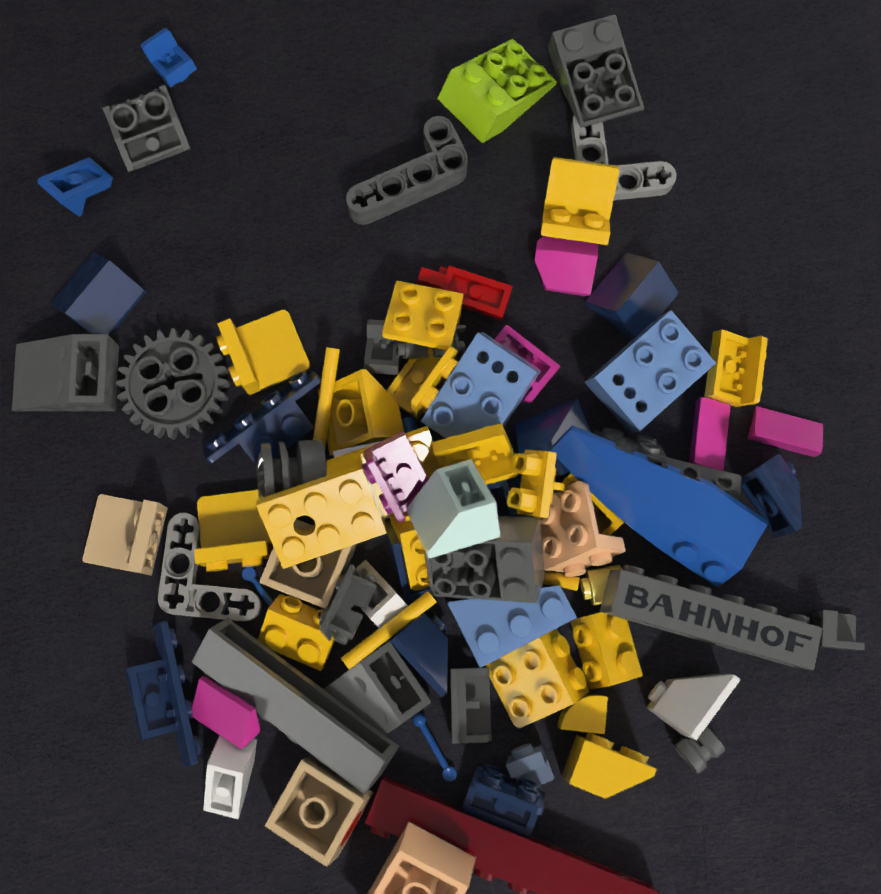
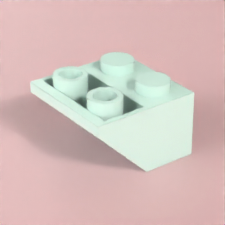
[407,459,500,559]

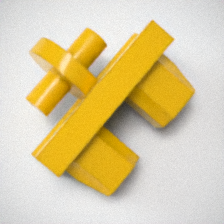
[507,450,565,518]

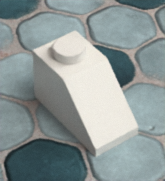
[356,559,414,641]
[203,736,257,819]

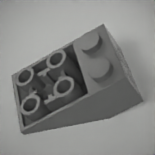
[547,14,644,128]
[12,334,119,411]
[424,516,545,603]
[324,641,432,735]

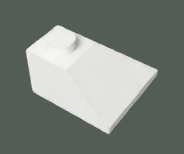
[646,673,741,740]

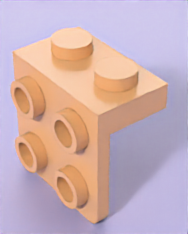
[540,481,626,577]

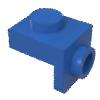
[140,28,197,87]

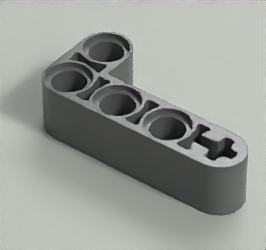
[346,116,468,225]

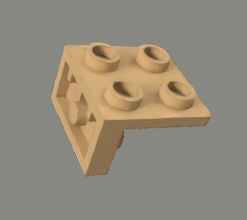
[82,494,168,576]

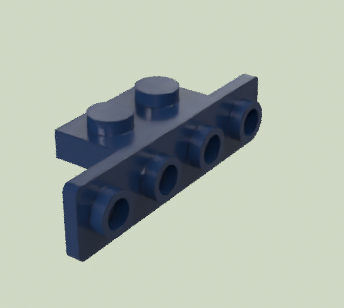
[202,370,321,465]
[125,621,201,767]

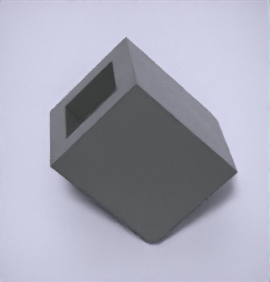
[811,610,865,651]

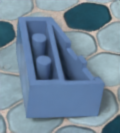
[447,585,577,668]

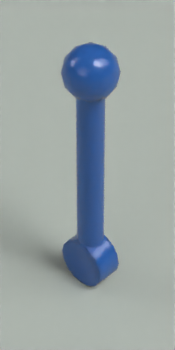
[242,567,274,607]
[412,712,457,782]

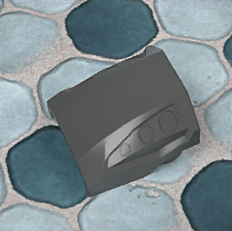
[103,85,191,172]

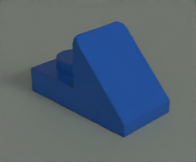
[38,157,113,217]

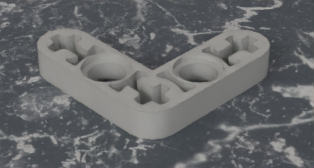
[571,115,676,200]
[158,513,262,622]

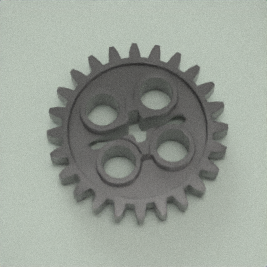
[116,328,230,440]

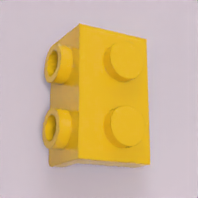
[704,329,768,407]
[432,423,517,485]
[258,594,335,671]
[571,612,643,689]

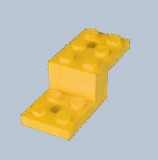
[256,426,441,569]

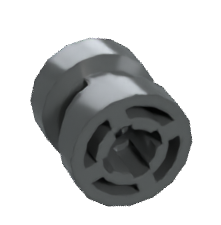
[673,726,725,774]

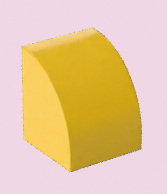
[557,694,608,734]

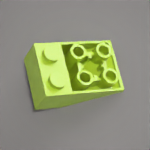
[437,39,557,143]

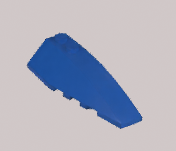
[550,425,768,588]

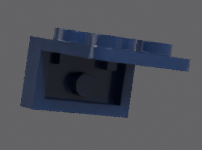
[461,764,545,837]

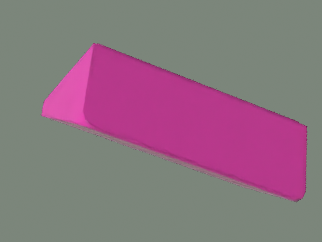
[689,397,731,471]
[748,406,823,457]
[192,676,260,749]

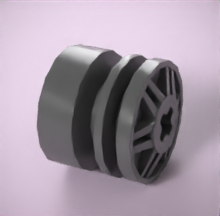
[256,439,327,499]

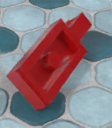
[417,266,513,321]

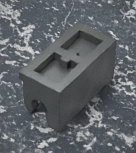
[450,668,492,744]

